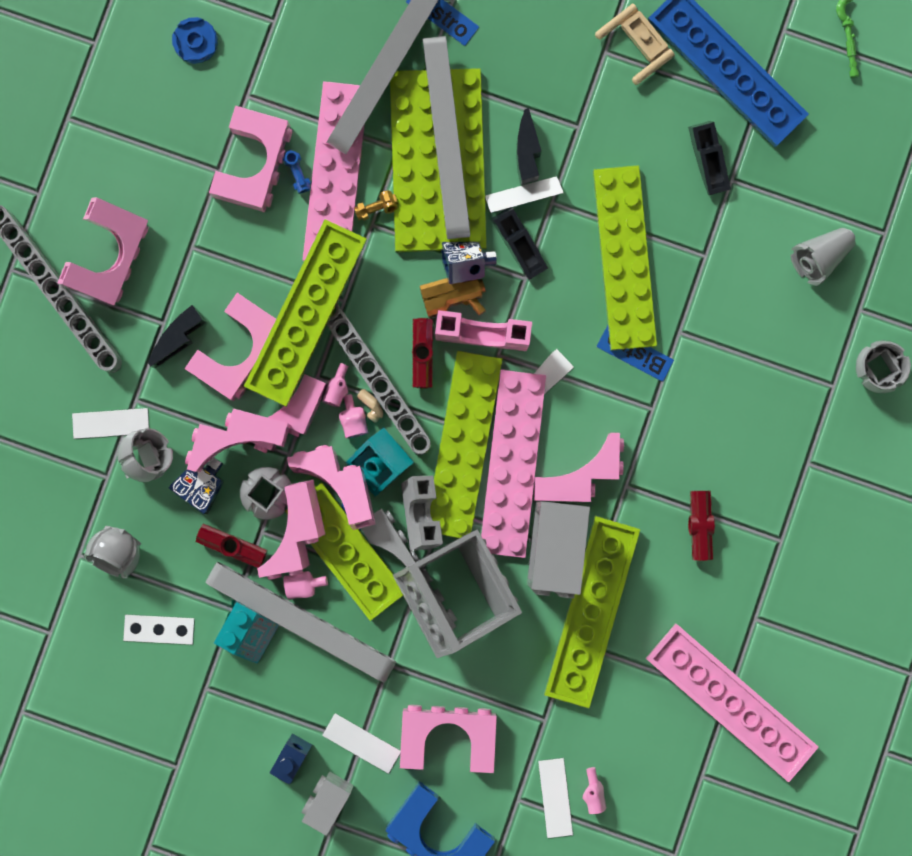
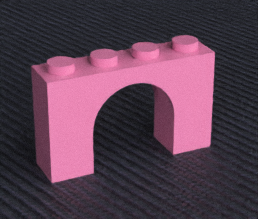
[209,106,293,212]
[58,197,148,305]
[185,293,276,401]
[435,310,532,351]
[400,705,496,773]

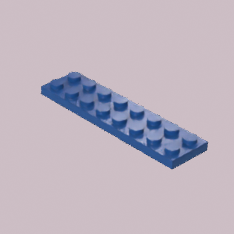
[648,0,809,147]

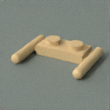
[595,3,675,85]

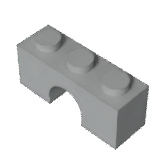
[401,476,443,551]

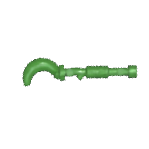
[836,0,859,78]

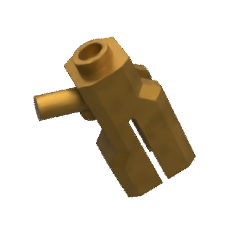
[420,278,486,318]

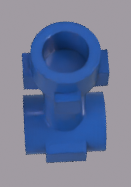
[283,150,311,194]

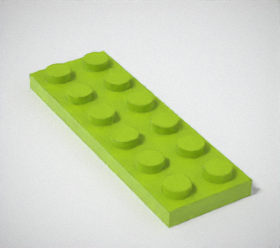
[285,483,403,621]

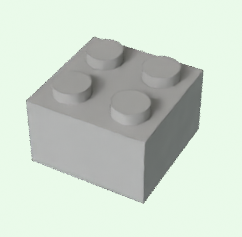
[301,771,353,836]

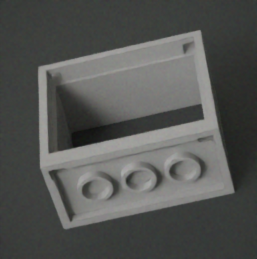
[527,501,590,598]
[393,529,522,658]

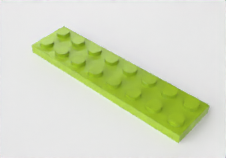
[593,165,657,351]
[244,219,367,407]
[430,351,502,538]
[544,516,640,708]

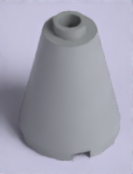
[790,228,855,286]

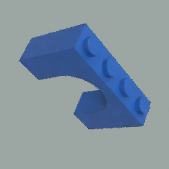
[386,781,495,856]

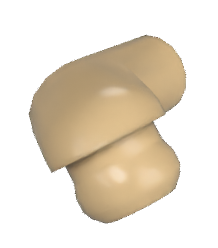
[357,389,383,423]

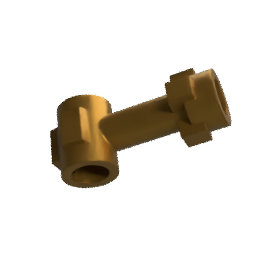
[354,190,398,220]

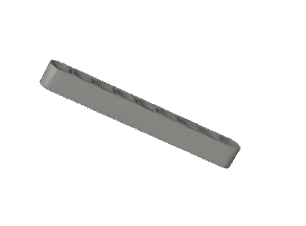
[326,0,438,154]
[423,36,470,239]
[0,205,122,373]
[327,304,431,455]
[205,562,396,683]

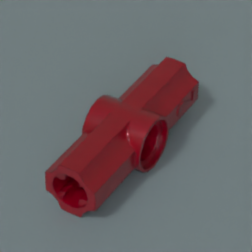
[412,318,433,389]
[688,490,715,561]
[195,523,268,568]

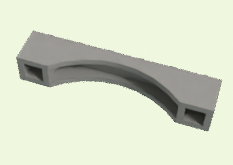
[361,509,457,630]

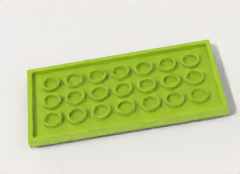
[390,68,486,252]

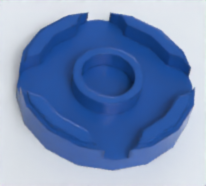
[172,17,218,64]

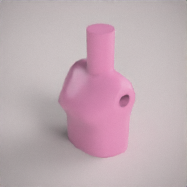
[322,363,349,407]
[339,394,369,439]
[283,571,328,600]
[582,767,607,814]

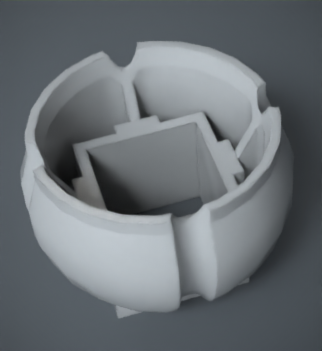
[855,340,911,393]
[116,428,173,482]
[240,467,292,519]
[84,526,141,579]

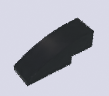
[516,108,542,186]
[688,121,731,196]
[491,207,548,280]
[148,305,206,369]

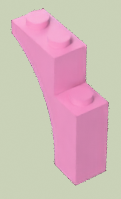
[243,374,327,453]
[185,409,290,472]
[534,433,624,502]
[287,445,376,530]
[257,480,325,580]

